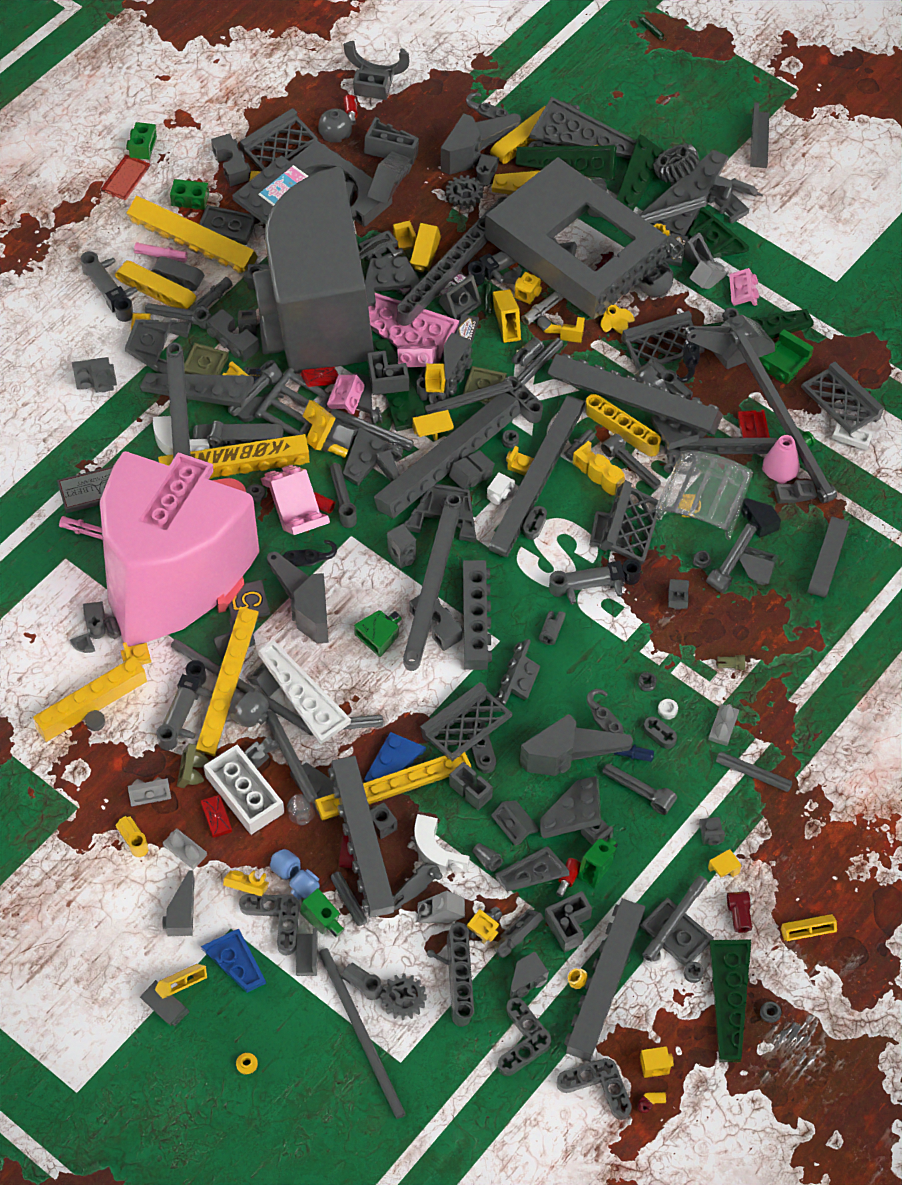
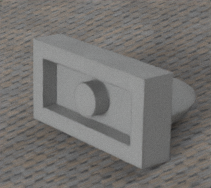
[708,704,739,746]
[128,777,171,806]
[163,828,207,870]

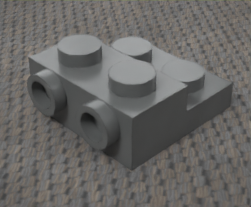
[72,357,117,393]

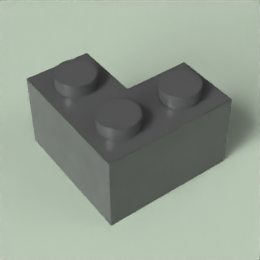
[367,351,409,395]
[545,891,592,953]

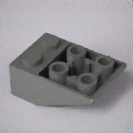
[444,332,473,400]

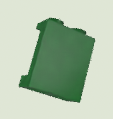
[759,329,814,385]

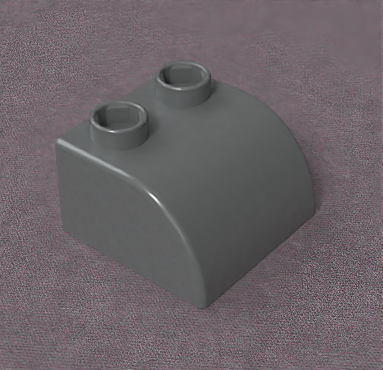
[253,166,374,374]

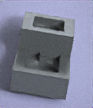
[774,480,817,504]

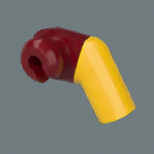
[637,1092,666,1113]

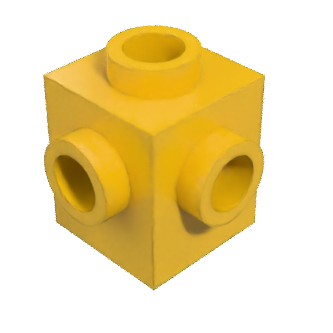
[514,272,542,304]

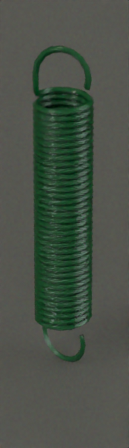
[638,16,667,41]
[484,280,492,316]

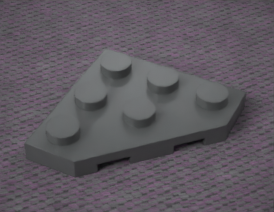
[540,776,602,839]

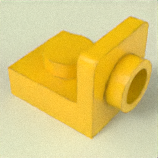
[506,446,534,476]
[120,642,152,665]
[467,909,499,944]

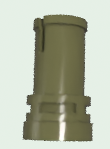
[717,655,745,670]

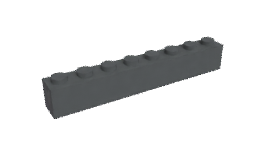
[328,756,395,918]
[564,898,645,1062]

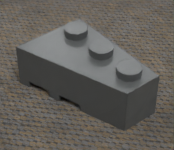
[364,117,419,165]

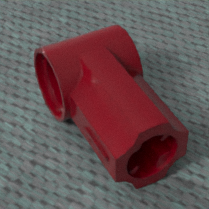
[727,891,753,933]

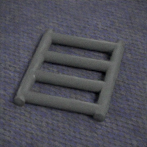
[254,368,332,436]

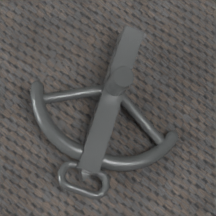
[711,174,763,199]

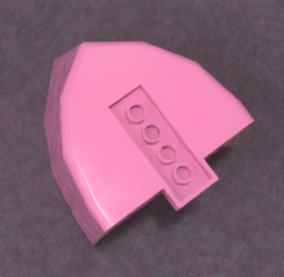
[100,452,259,647]

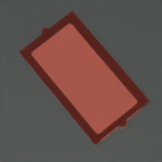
[101,154,151,200]

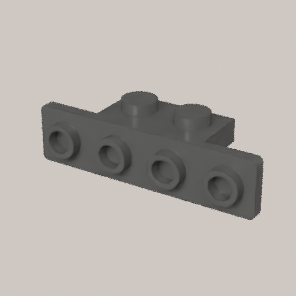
[494,639,540,706]

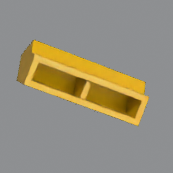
[781,914,837,941]
[155,964,207,999]

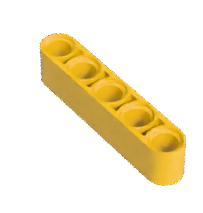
[490,106,546,164]
[115,260,197,309]
[585,394,661,457]

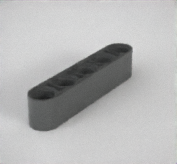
[193,424,283,449]
[807,516,850,598]
[447,922,474,1027]

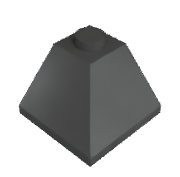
[739,546,779,585]

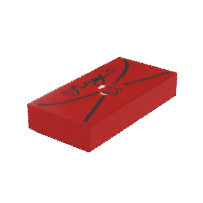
[301,367,339,387]
[201,795,232,838]

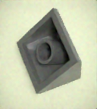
[438,274,482,320]

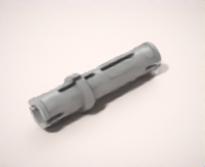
[521,291,565,325]

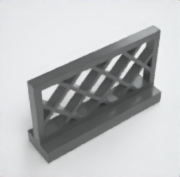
[239,108,318,171]
[621,311,705,371]
[801,362,884,434]
[600,480,662,564]
[420,682,512,761]

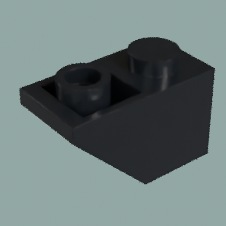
[740,498,781,538]

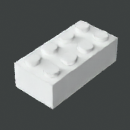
[204,745,284,835]

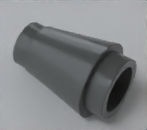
[473,843,503,871]

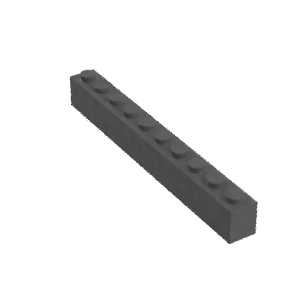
[547,353,723,436]
[374,393,521,519]

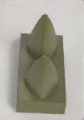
[177,743,210,788]

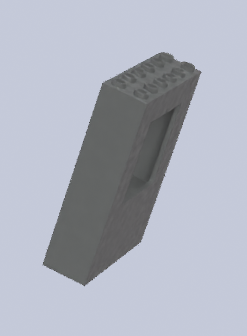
[485,157,668,319]

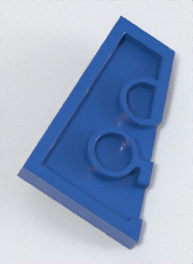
[364,732,426,783]
[201,929,266,993]

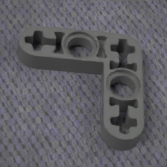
[239,894,299,955]
[498,998,551,1076]
[556,1058,632,1120]

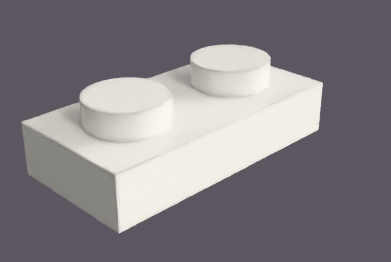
[832,423,874,450]

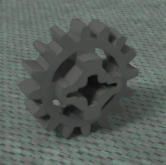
[446,175,483,209]
[381,973,427,1020]

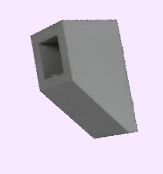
[690,260,728,289]
[418,891,465,923]

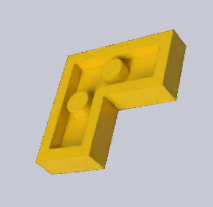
[302,400,336,450]

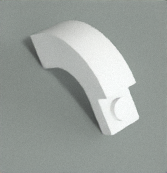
[153,416,210,455]
[415,814,470,875]

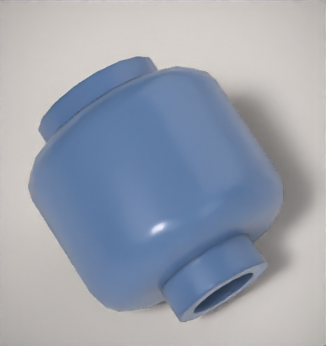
[270,849,301,880]
[289,869,320,900]

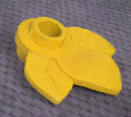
[601,304,635,334]

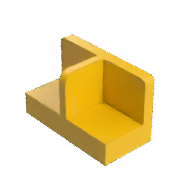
[413,410,454,441]

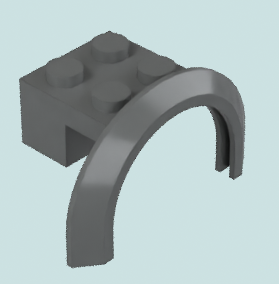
[343,41,410,100]

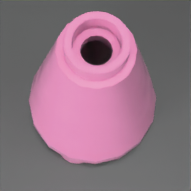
[762,435,800,484]

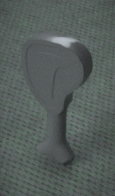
[236,392,284,422]

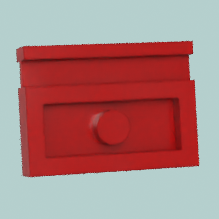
[737,410,770,438]

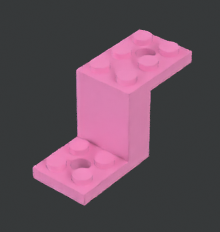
[261,465,330,535]

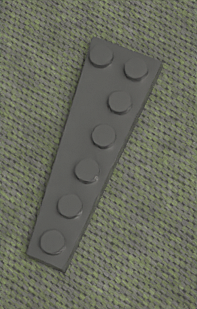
[140,373,254,408]

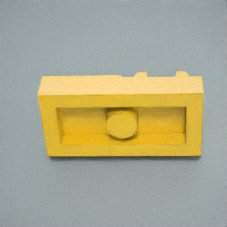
[223,870,269,896]

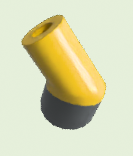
[537,316,561,334]
[322,440,348,458]

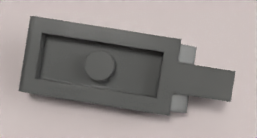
[493,909,544,958]

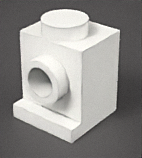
[487,473,515,505]

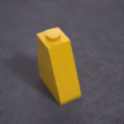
[410,223,441,272]
[493,289,521,343]

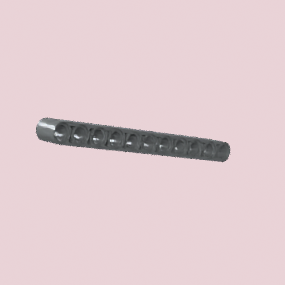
[396,197,507,326]
[489,396,585,557]

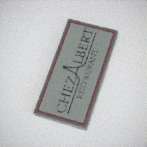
[57,466,113,513]

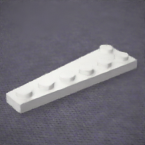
[258,640,351,744]

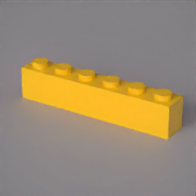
[33,656,147,742]

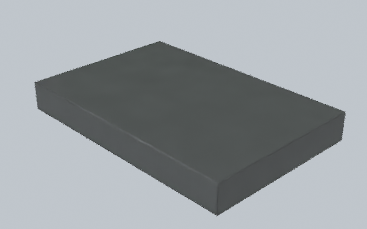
[199,205,257,245]
[639,898,714,967]

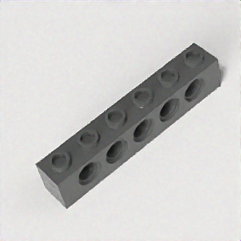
[463,560,492,670]

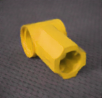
[115,816,149,857]

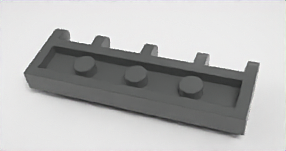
[707,184,749,224]

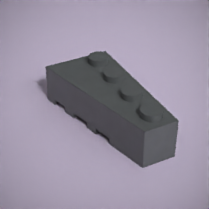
[367,151,412,204]

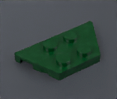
[688,207,749,258]

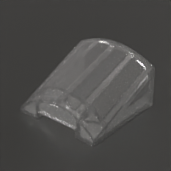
[655,450,753,540]

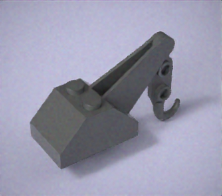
[441,93,521,174]
[520,689,633,776]

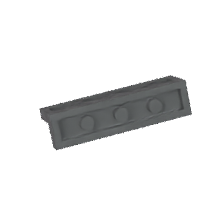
[750,102,769,168]

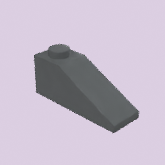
[162,870,195,936]

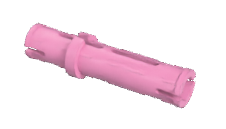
[134,242,188,263]
[59,516,103,540]

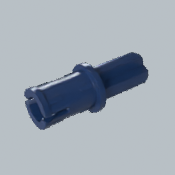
[614,744,654,762]

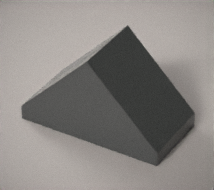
[684,232,715,267]

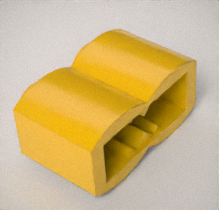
[587,454,625,496]

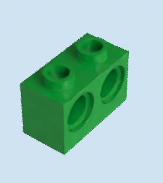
[126,122,157,160]
[170,179,209,210]

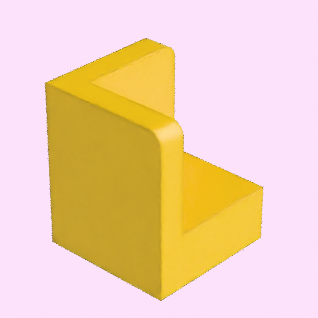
[393,221,416,250]
[560,317,585,343]
[425,363,445,393]
[573,441,595,474]
[708,849,742,878]

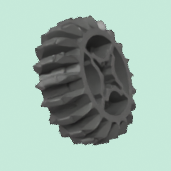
[653,143,700,182]

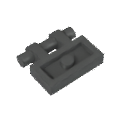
[359,230,404,260]

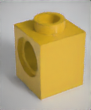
[640,1047,674,1078]

